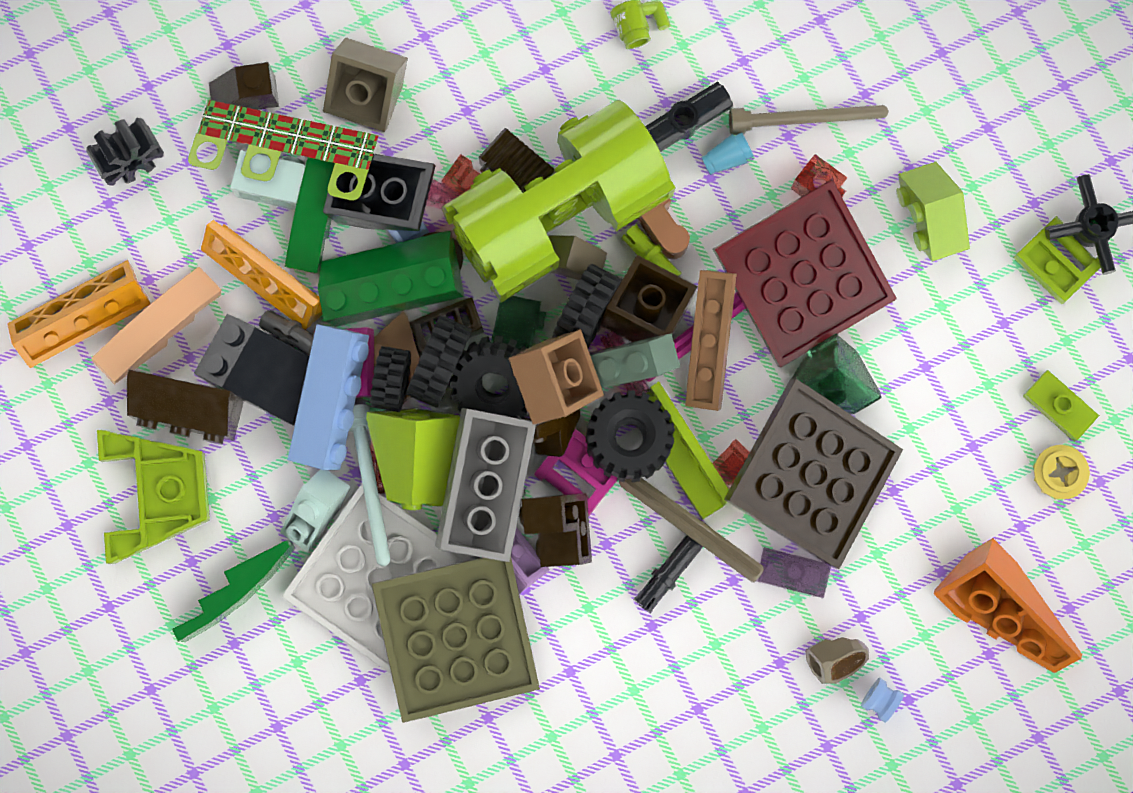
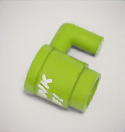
[610,0,671,49]

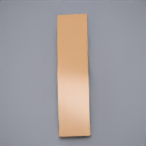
[92,267,222,385]

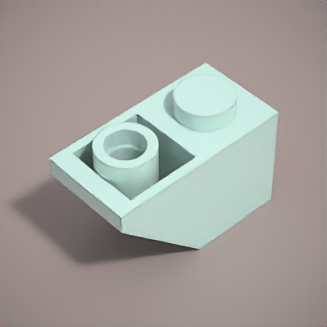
[280,469,351,552]

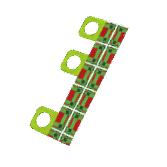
[188,99,379,200]

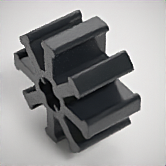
[86,117,164,186]

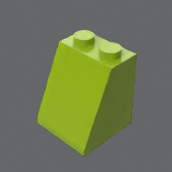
[366,408,460,510]

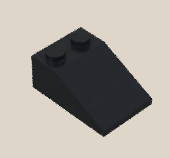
[323,153,436,231]
[194,313,310,426]

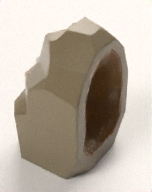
[805,637,869,684]

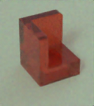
[441,154,480,198]
[712,439,750,489]

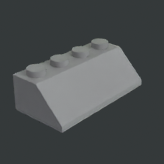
[435,408,536,562]

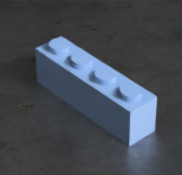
[287,324,369,470]

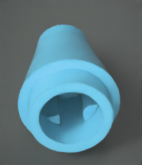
[701,132,754,175]

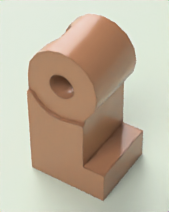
[637,198,690,259]

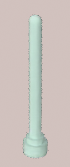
[349,404,390,566]

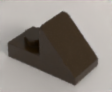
[522,409,581,457]

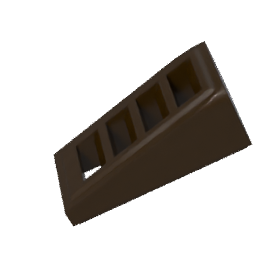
[409,297,484,355]

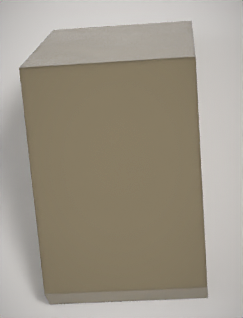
[548,235,608,280]

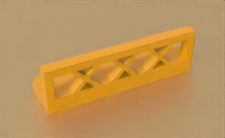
[201,220,323,330]
[7,260,151,368]

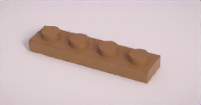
[685,270,737,411]

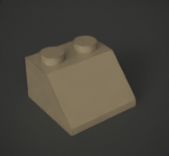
[323,38,408,132]

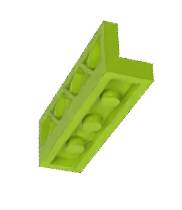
[646,382,729,520]

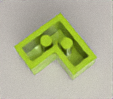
[896,161,970,262]

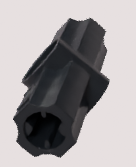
[645,81,733,152]

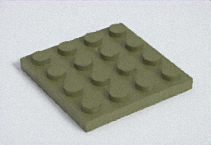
[371,557,540,723]

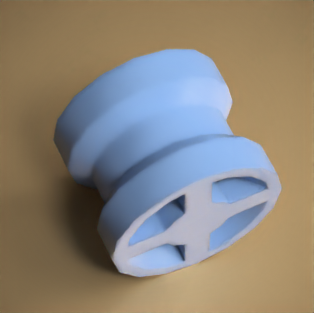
[861,678,904,723]

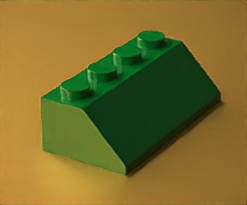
[318,230,465,327]

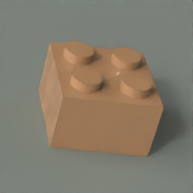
[509,329,604,425]

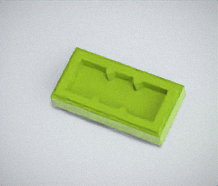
[1023,370,1100,442]

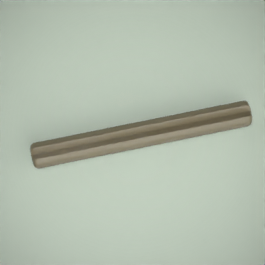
[619,478,764,582]

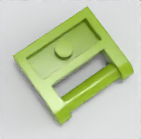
[1013,216,1100,305]

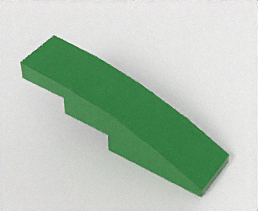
[284,157,335,274]
[172,540,295,642]

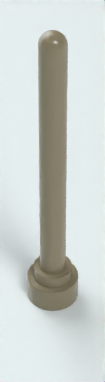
[729,105,889,135]

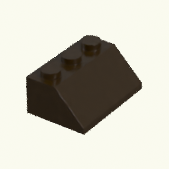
[127,369,244,445]

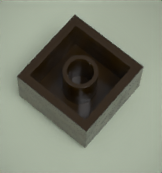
[600,255,698,342]

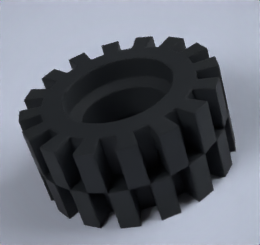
[370,346,411,412]

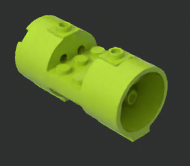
[442,100,676,303]

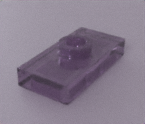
[755,547,831,599]

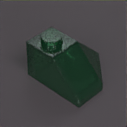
[791,333,882,414]

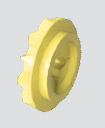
[1033,445,1090,499]

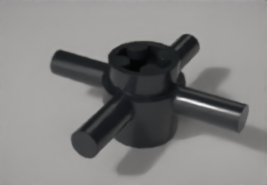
[1045,174,1133,275]

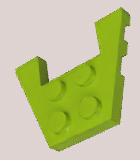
[97,430,210,565]

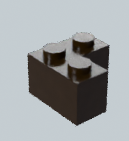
[519,493,592,567]

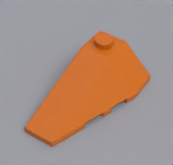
[933,538,1083,673]

